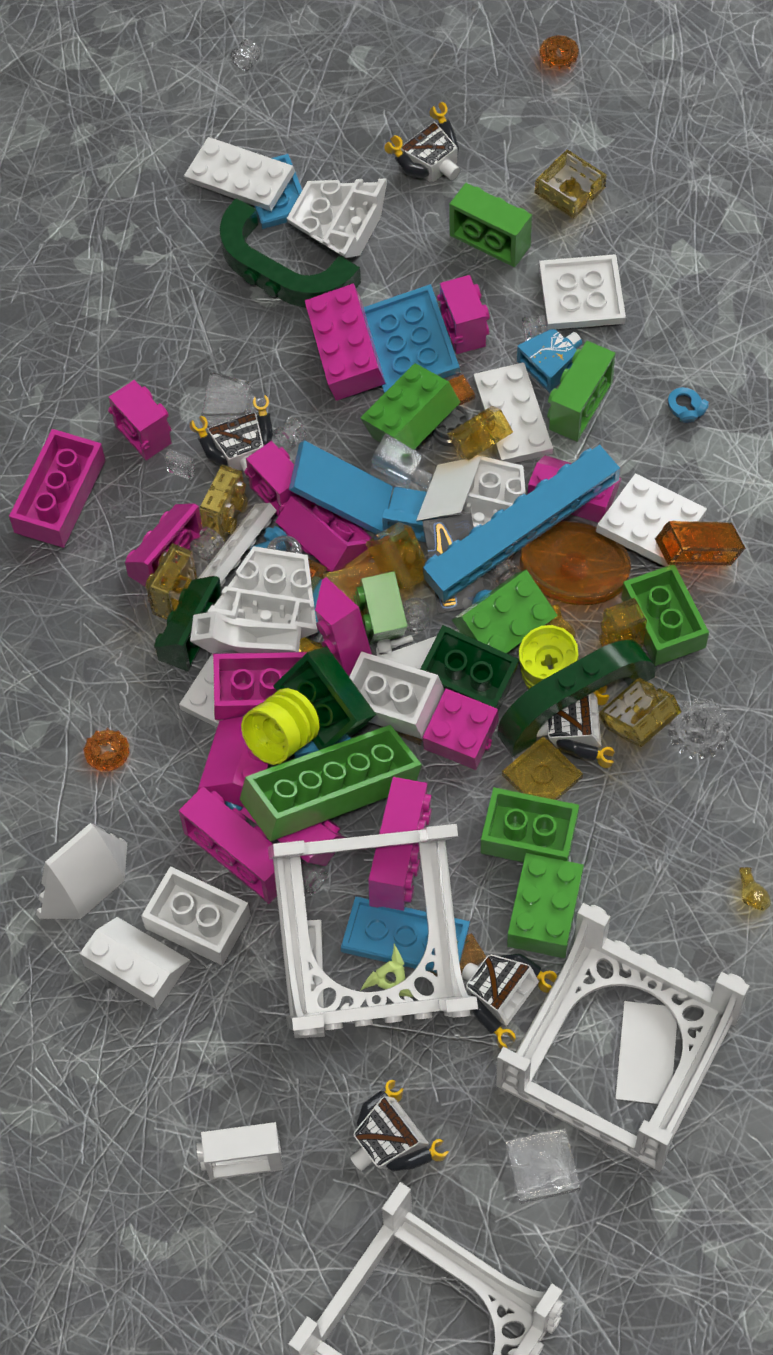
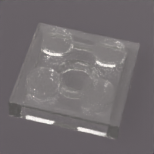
[505,1128,581,1204]

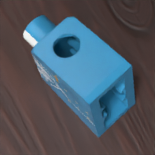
[517,329,582,393]

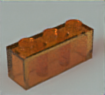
[655,521,746,566]

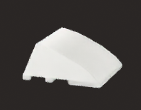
[287,178,387,258]
[435,454,526,527]
[207,546,318,639]
[36,823,127,919]

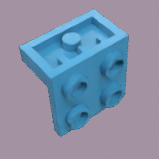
[382,487,437,542]

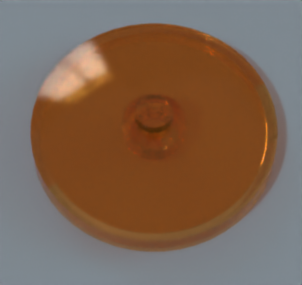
[520,522,631,606]

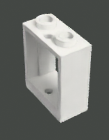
[196,1122,283,1180]

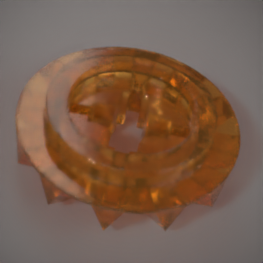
[539,35,579,69]
[83,728,129,771]

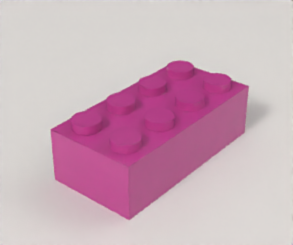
[305,283,386,401]
[9,429,106,548]
[213,652,307,720]
[368,777,432,911]
[179,786,277,904]

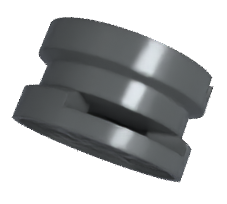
[432,405,469,446]

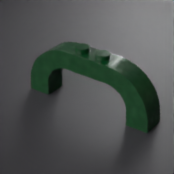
[220,198,361,308]
[497,640,656,757]

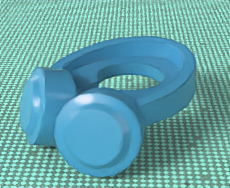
[668,387,709,423]

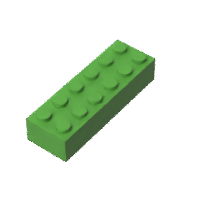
[240,725,422,841]

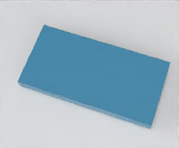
[289,440,393,535]
[341,896,470,973]

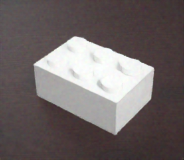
[349,651,444,739]
[141,866,251,966]

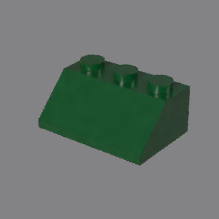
[154,576,222,672]
[420,625,519,711]
[273,646,376,750]

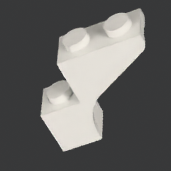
[190,611,302,653]

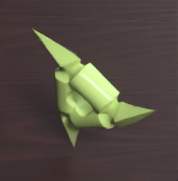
[361,944,413,997]

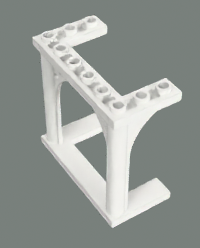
[268,824,478,1036]
[496,903,749,1172]
[288,1182,564,1355]

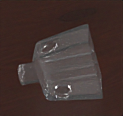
[202,372,266,429]
[369,434,433,489]

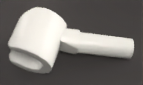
[376,635,413,656]

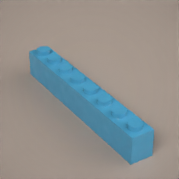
[423,445,620,602]

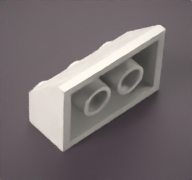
[79,917,191,1010]

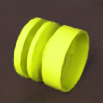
[519,625,579,689]
[241,688,320,765]

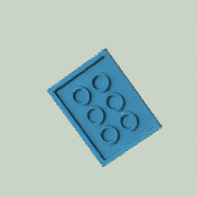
[364,284,461,393]

